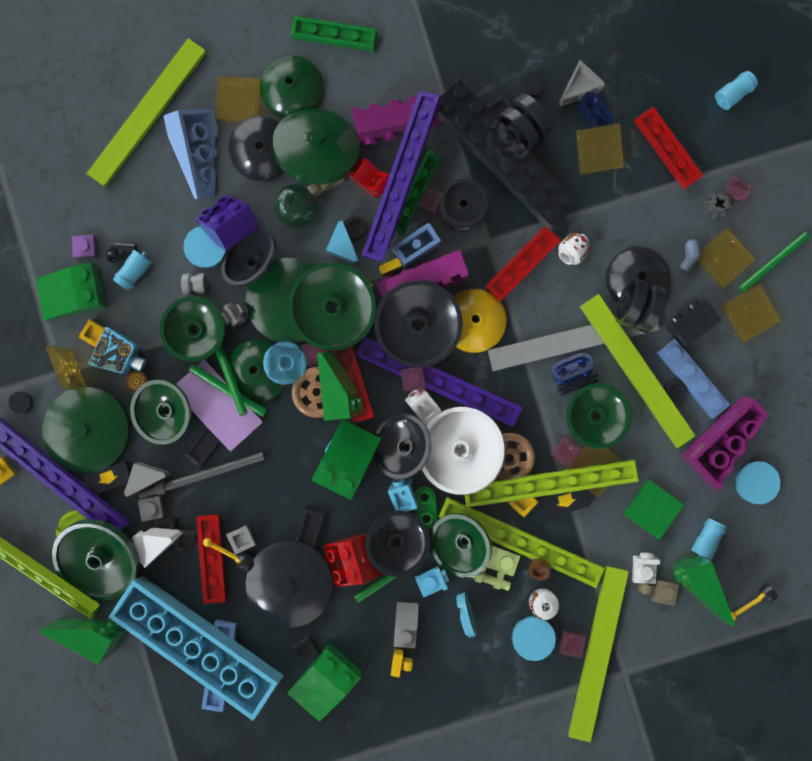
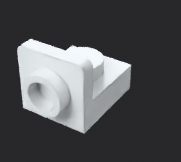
[405,387,442,425]
[632,552,660,584]

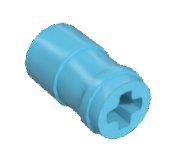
[715,71,758,110]
[113,250,152,291]
[691,518,727,561]

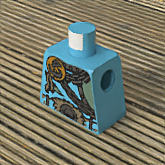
[88,327,147,374]

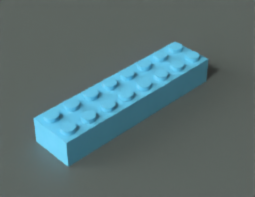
[109,576,284,721]

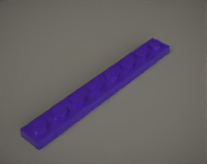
[362,90,441,263]
[356,337,522,427]
[0,417,130,532]

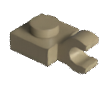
[638,579,679,606]

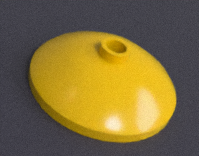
[454,289,506,353]

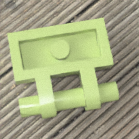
[471,545,520,591]

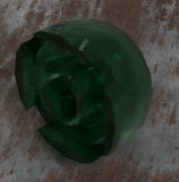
[274,184,317,228]

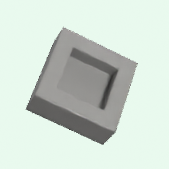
[138,496,165,521]
[227,524,256,555]

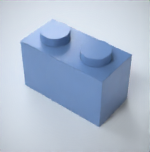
[392,223,441,269]

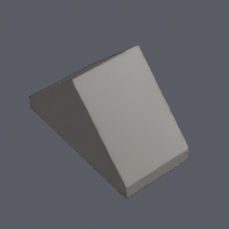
[124,462,171,497]

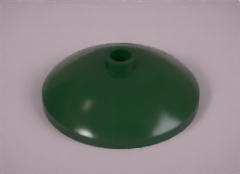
[260,55,324,118]
[159,296,225,362]
[225,339,285,403]
[130,379,191,445]
[566,384,632,449]
[430,513,492,577]

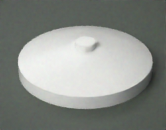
[422,407,506,495]

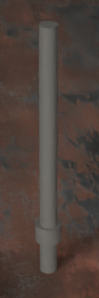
[138,452,265,499]

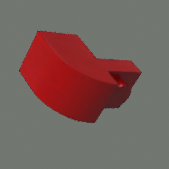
[347,158,390,199]

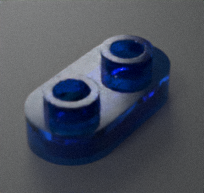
[579,92,614,134]
[551,353,594,384]

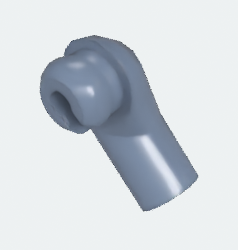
[680,239,701,272]

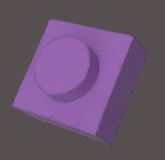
[72,235,97,259]

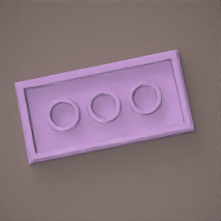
[176,360,263,452]

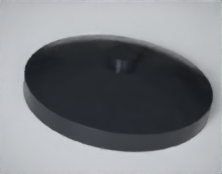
[374,279,463,367]
[246,540,333,628]

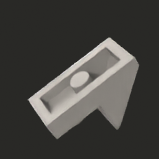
[394,601,419,648]

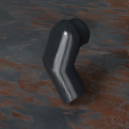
[106,242,137,263]

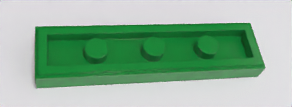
[290,15,377,52]

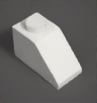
[132,528,183,567]

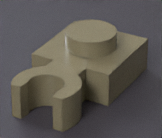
[308,178,345,197]

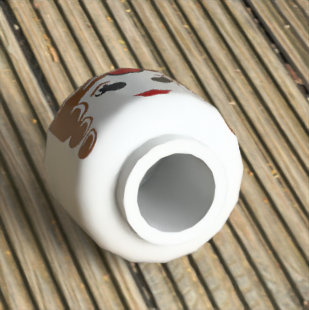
[558,233,591,265]
[529,588,559,620]

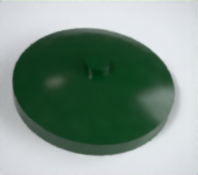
[273,108,360,185]
[246,258,314,343]
[288,262,376,351]
[42,387,131,473]
[52,519,140,601]

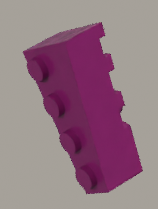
[351,92,442,147]
[377,250,469,298]
[681,396,768,491]

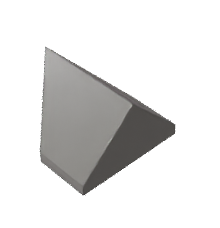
[559,60,604,106]

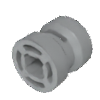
[181,273,208,295]

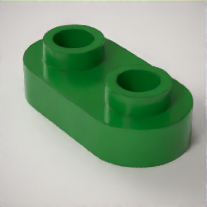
[414,485,437,529]

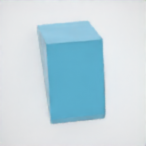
[326,221,359,265]

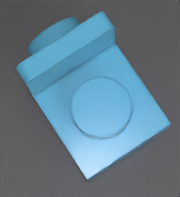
[388,477,418,511]
[415,566,450,597]

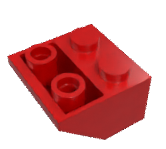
[323,534,382,587]

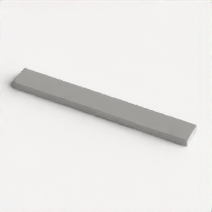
[488,323,660,371]

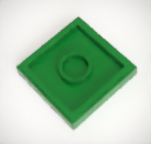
[622,479,684,540]

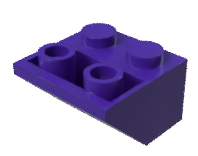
[195,195,260,251]

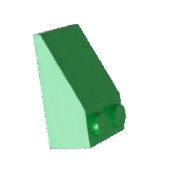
[36,262,108,321]
[317,352,364,421]
[312,419,381,500]
[673,554,735,627]
[39,618,125,665]
[287,642,362,722]

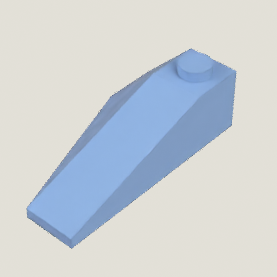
[164,108,218,199]

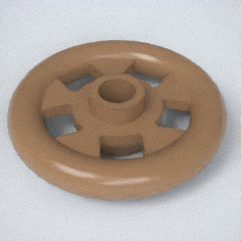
[292,367,324,418]
[496,433,535,480]

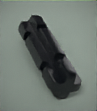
[557,371,599,395]

